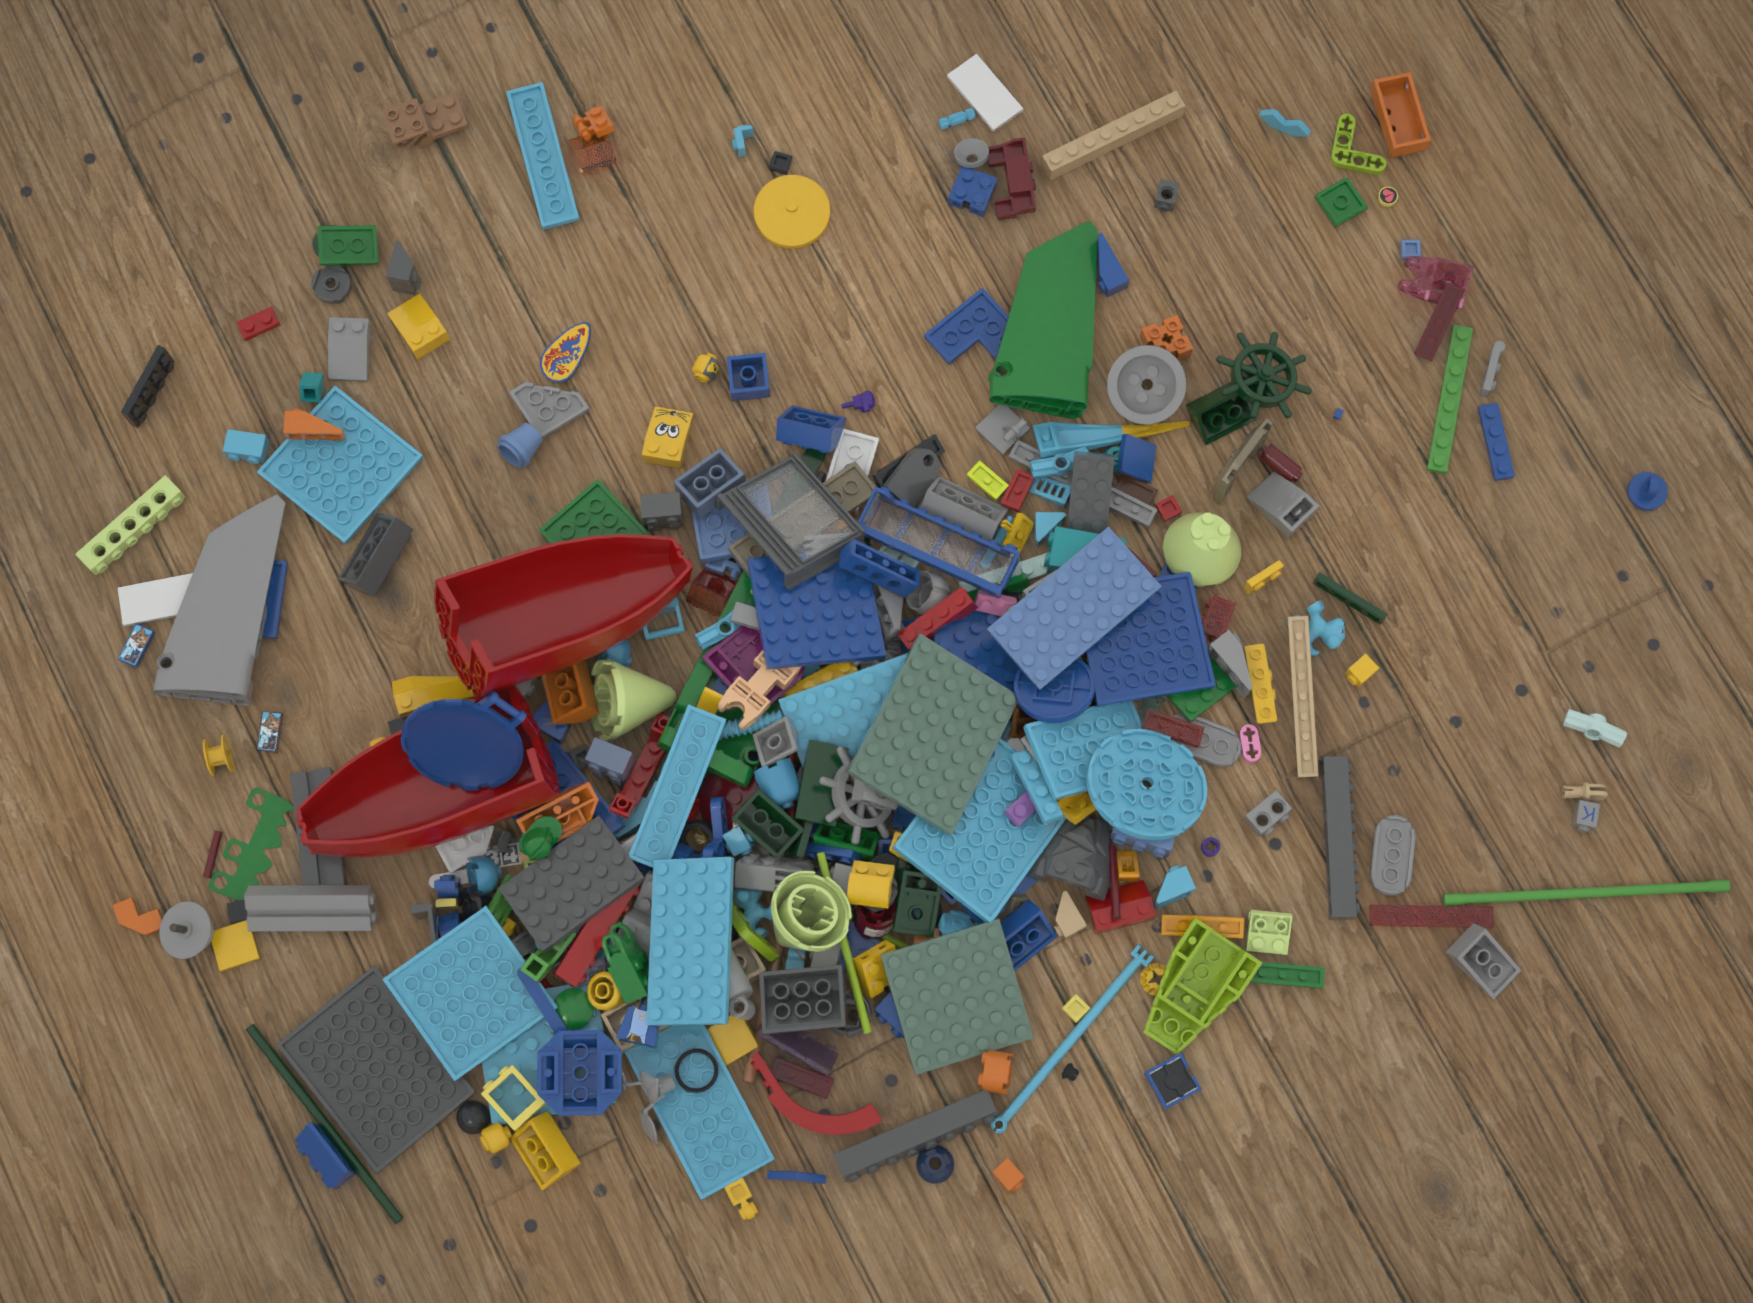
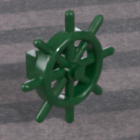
[1216,332,1312,419]

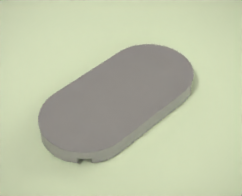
[1163,713,1242,767]
[1370,815,1416,896]

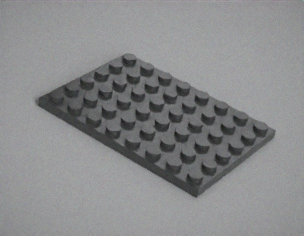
[276,965,476,1174]

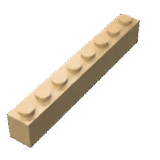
[1041,90,1185,181]

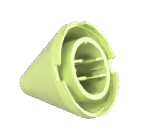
[591,659,677,741]
[771,871,852,952]

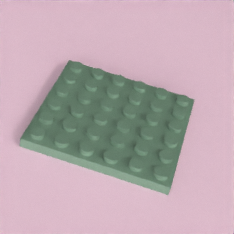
[880,918,1034,1075]

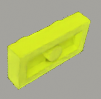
[966,460,1009,501]

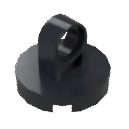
[458,886,493,923]

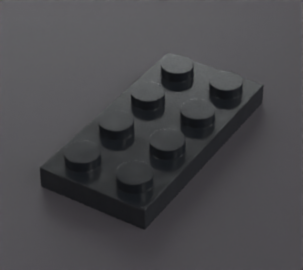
[121,345,175,428]

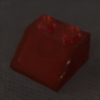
[686,568,738,617]

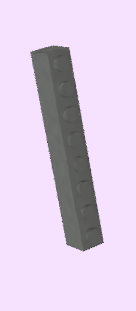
[1321,756,1360,920]
[833,1090,998,1183]

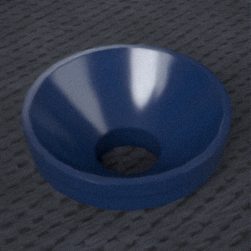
[916,1145,954,1184]

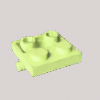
[1246,910,1292,955]

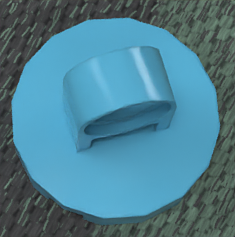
[938,910,978,935]

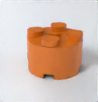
[978,1050,1014,1095]

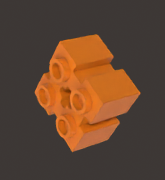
[1140,315,1193,361]

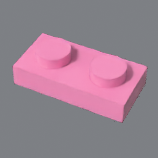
[974,590,1017,616]

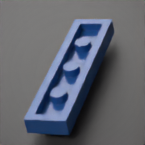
[1477,403,1515,481]

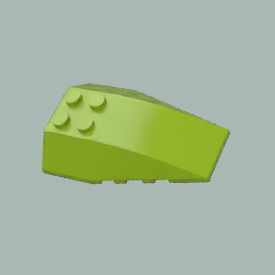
[1143,917,1262,1055]

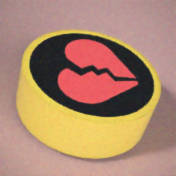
[1378,187,1398,207]

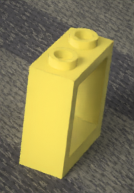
[481,1065,547,1132]

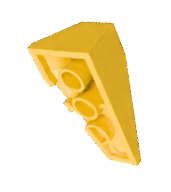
[392,676,476,718]

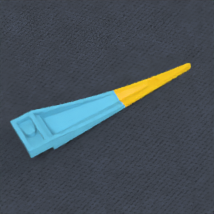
[1033,421,1190,458]

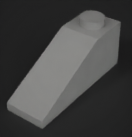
[872,584,903,640]

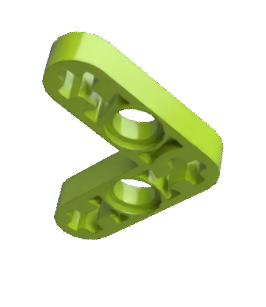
[1331,114,1386,175]
[732,902,780,963]

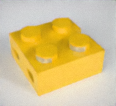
[853,940,896,998]

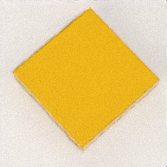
[211,920,260,972]
[707,1010,760,1066]

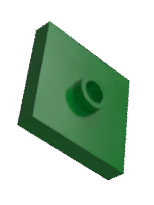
[1314,177,1368,228]

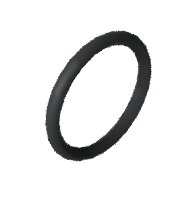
[675,1049,718,1093]

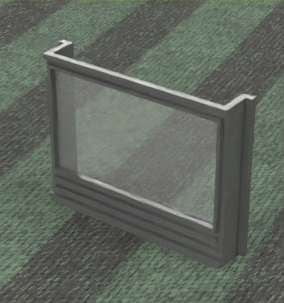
[715,453,866,591]

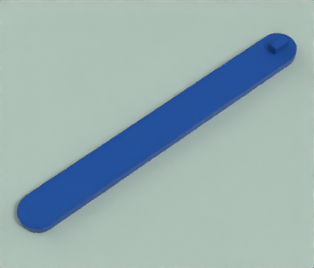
[517,967,568,1034]

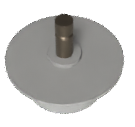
[159,901,214,959]

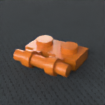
[573,105,615,141]

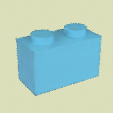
[223,429,270,464]

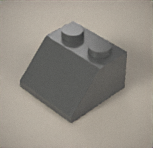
[386,241,421,295]

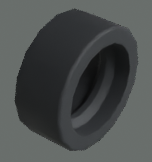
[678,819,713,855]

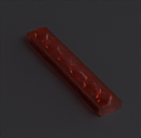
[1369,905,1494,928]

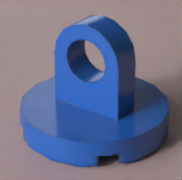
[1627,472,1668,511]

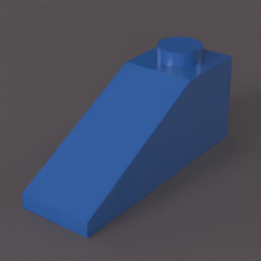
[1097,232,1129,297]

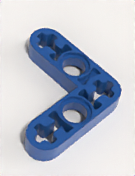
[702,797,729,858]

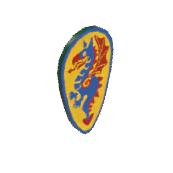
[540,322,591,382]

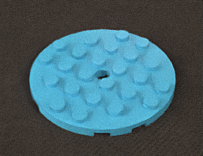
[1086,729,1207,840]

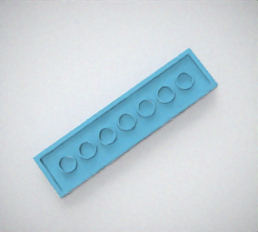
[506,82,580,230]
[628,704,727,867]

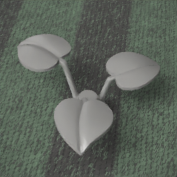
[622,1071,676,1145]

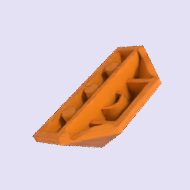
[516,781,599,842]

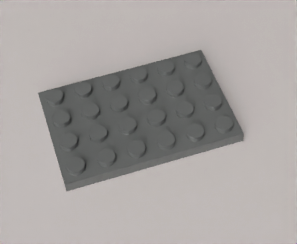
[498,815,645,953]

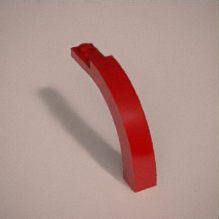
[750,1052,882,1135]

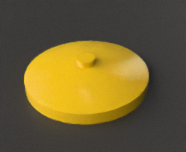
[754,175,830,249]

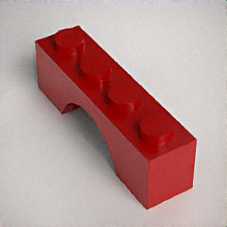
[898,587,978,651]

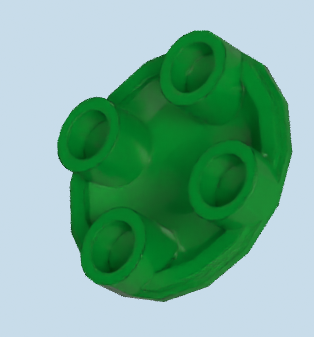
[554,988,594,1029]

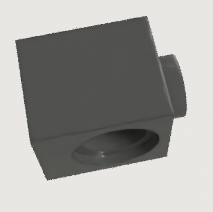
[1154,179,1179,212]

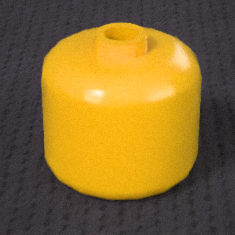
[587,971,625,1011]

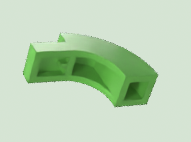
[520,932,577,982]

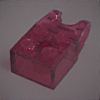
[1398,256,1474,310]

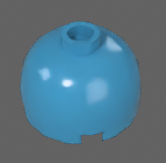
[597,639,632,667]
[466,856,502,896]

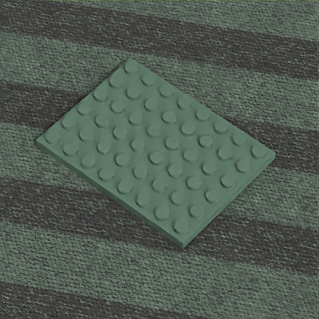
[847,634,1017,836]

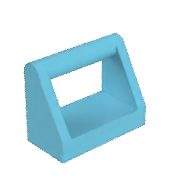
[643,598,685,641]

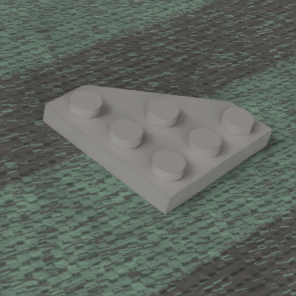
[509,382,590,439]

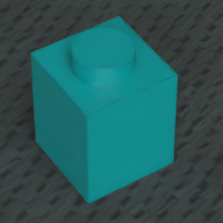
[299,372,325,402]

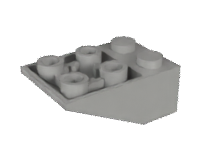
[1247,471,1319,539]

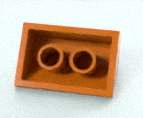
[542,661,599,725]

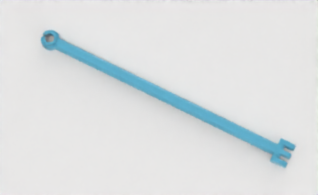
[990,944,1155,1134]

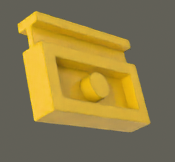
[1243,560,1284,595]

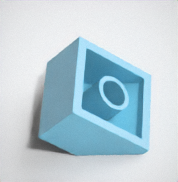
[1153,865,1196,910]

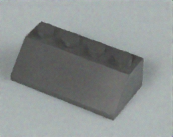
[338,513,414,597]

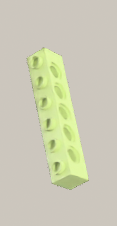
[75,475,185,575]

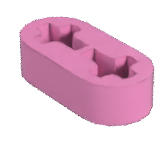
[1239,724,1261,763]

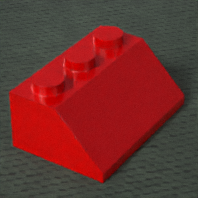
[1084,880,1156,935]

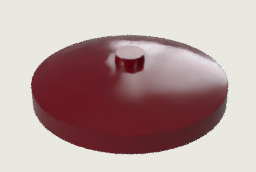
[699,765,762,831]

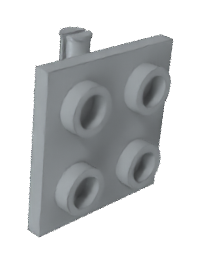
[975,405,1030,455]

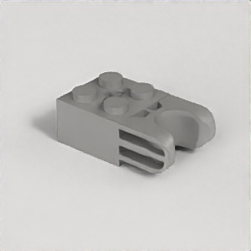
[735,851,814,891]

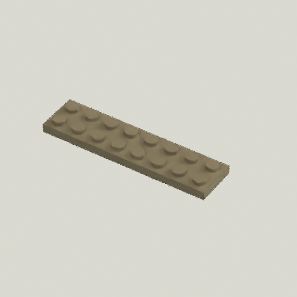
[728,461,877,577]

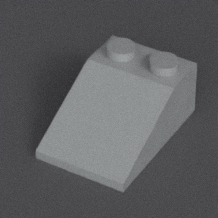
[328,317,373,382]
[1208,630,1252,699]
[1446,923,1521,1000]

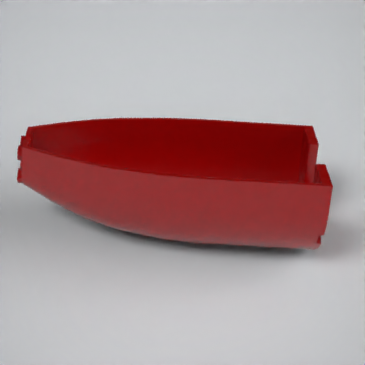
[434,534,693,697]
[296,685,561,858]

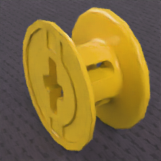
[202,734,234,777]

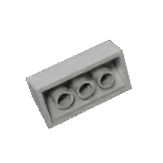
[921,476,1009,541]

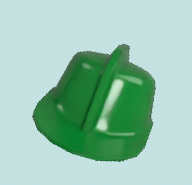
[519,816,562,860]

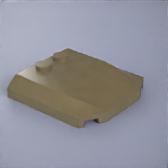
[1212,418,1273,505]

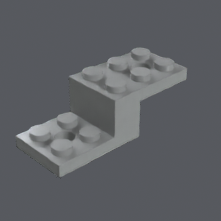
[604,870,653,968]

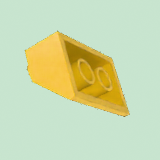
[510,1111,581,1191]

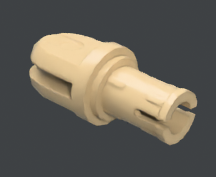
[1562,782,1608,802]

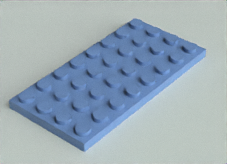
[987,526,1162,691]

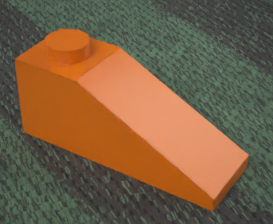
[283,408,346,440]

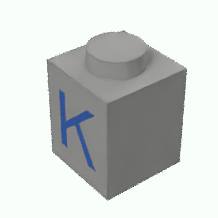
[1571,800,1600,833]

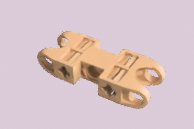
[717,650,802,730]

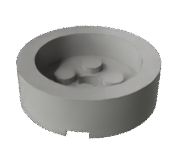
[1107,345,1187,424]

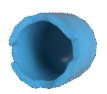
[754,758,800,810]

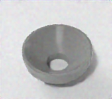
[954,138,989,168]

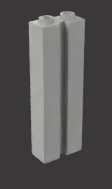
[244,885,377,931]

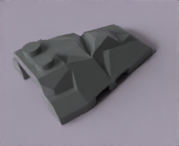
[1026,815,1110,901]

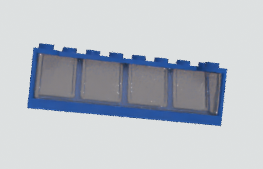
[858,486,1020,598]

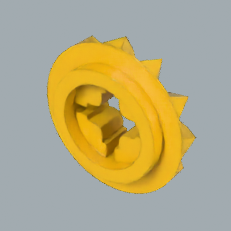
[1140,963,1166,996]

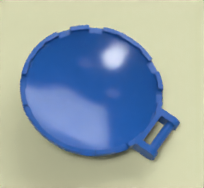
[401,691,527,791]

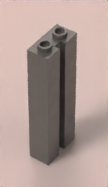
[290,767,348,885]

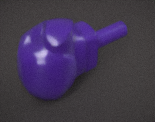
[841,391,875,413]

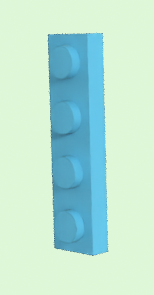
[1010,749,1063,825]

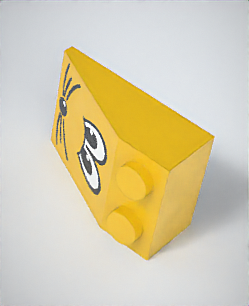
[642,406,693,469]

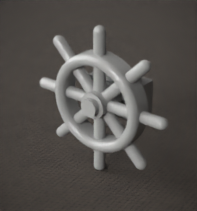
[819,747,899,845]

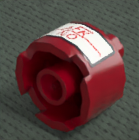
[853,902,896,939]

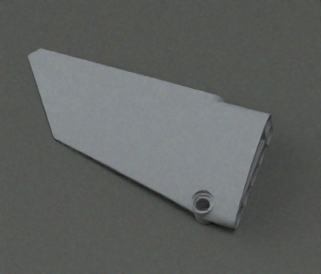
[153,494,286,706]

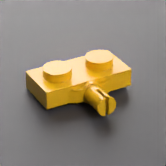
[1001,513,1035,552]

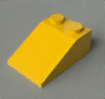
[387,293,450,360]

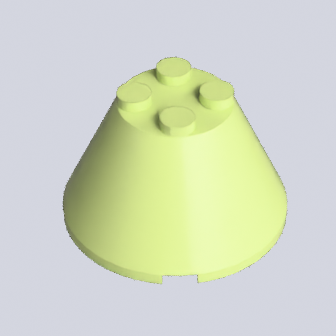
[1163,512,1241,587]

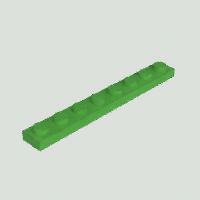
[1426,324,1473,475]

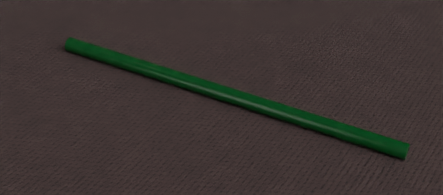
[246,1024,404,1224]

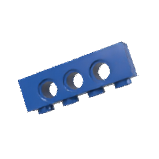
[838,539,920,598]

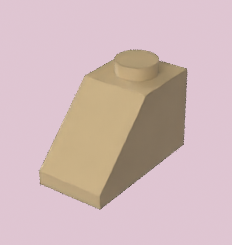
[1053,890,1087,941]

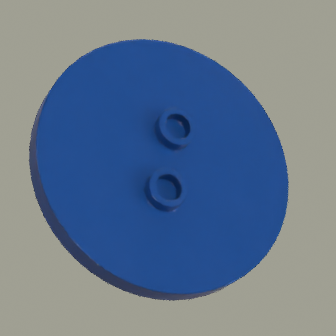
[1014,658,1095,723]

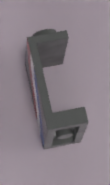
[410,902,441,954]

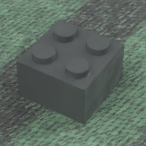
[640,492,684,531]

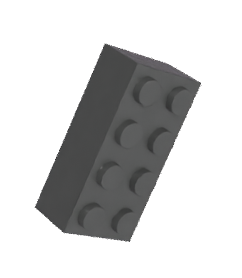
[1067,451,1114,534]

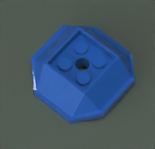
[537,1030,622,1116]

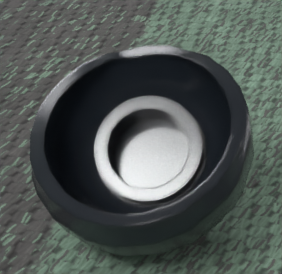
[456,1101,490,1134]

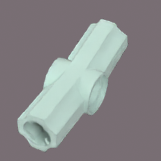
[1563,709,1627,748]

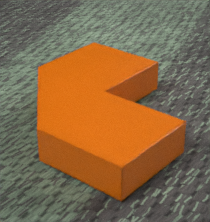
[112,897,162,936]

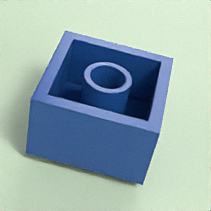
[727,353,770,401]

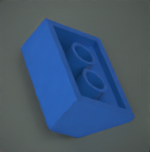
[776,405,846,453]
[1000,899,1058,971]
[295,1122,356,1190]

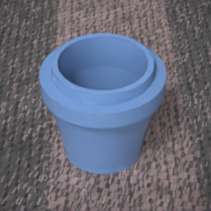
[497,423,543,468]

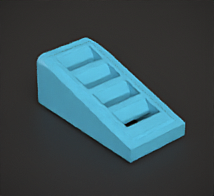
[1029,477,1071,508]

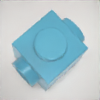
[722,826,757,856]

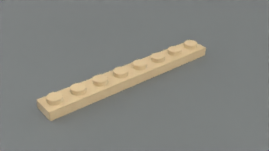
[1288,616,1318,778]

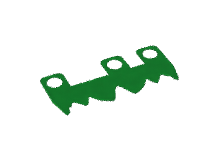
[208,788,294,901]

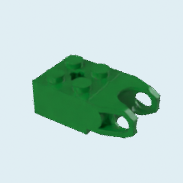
[602,922,649,1004]

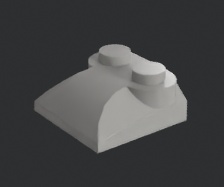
[752,716,798,767]

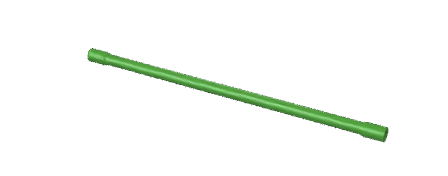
[1442,880,1730,906]

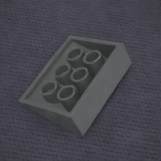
[759,965,846,1035]

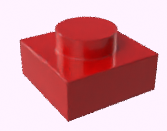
[1155,495,1182,522]

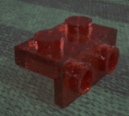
[1201,592,1236,639]

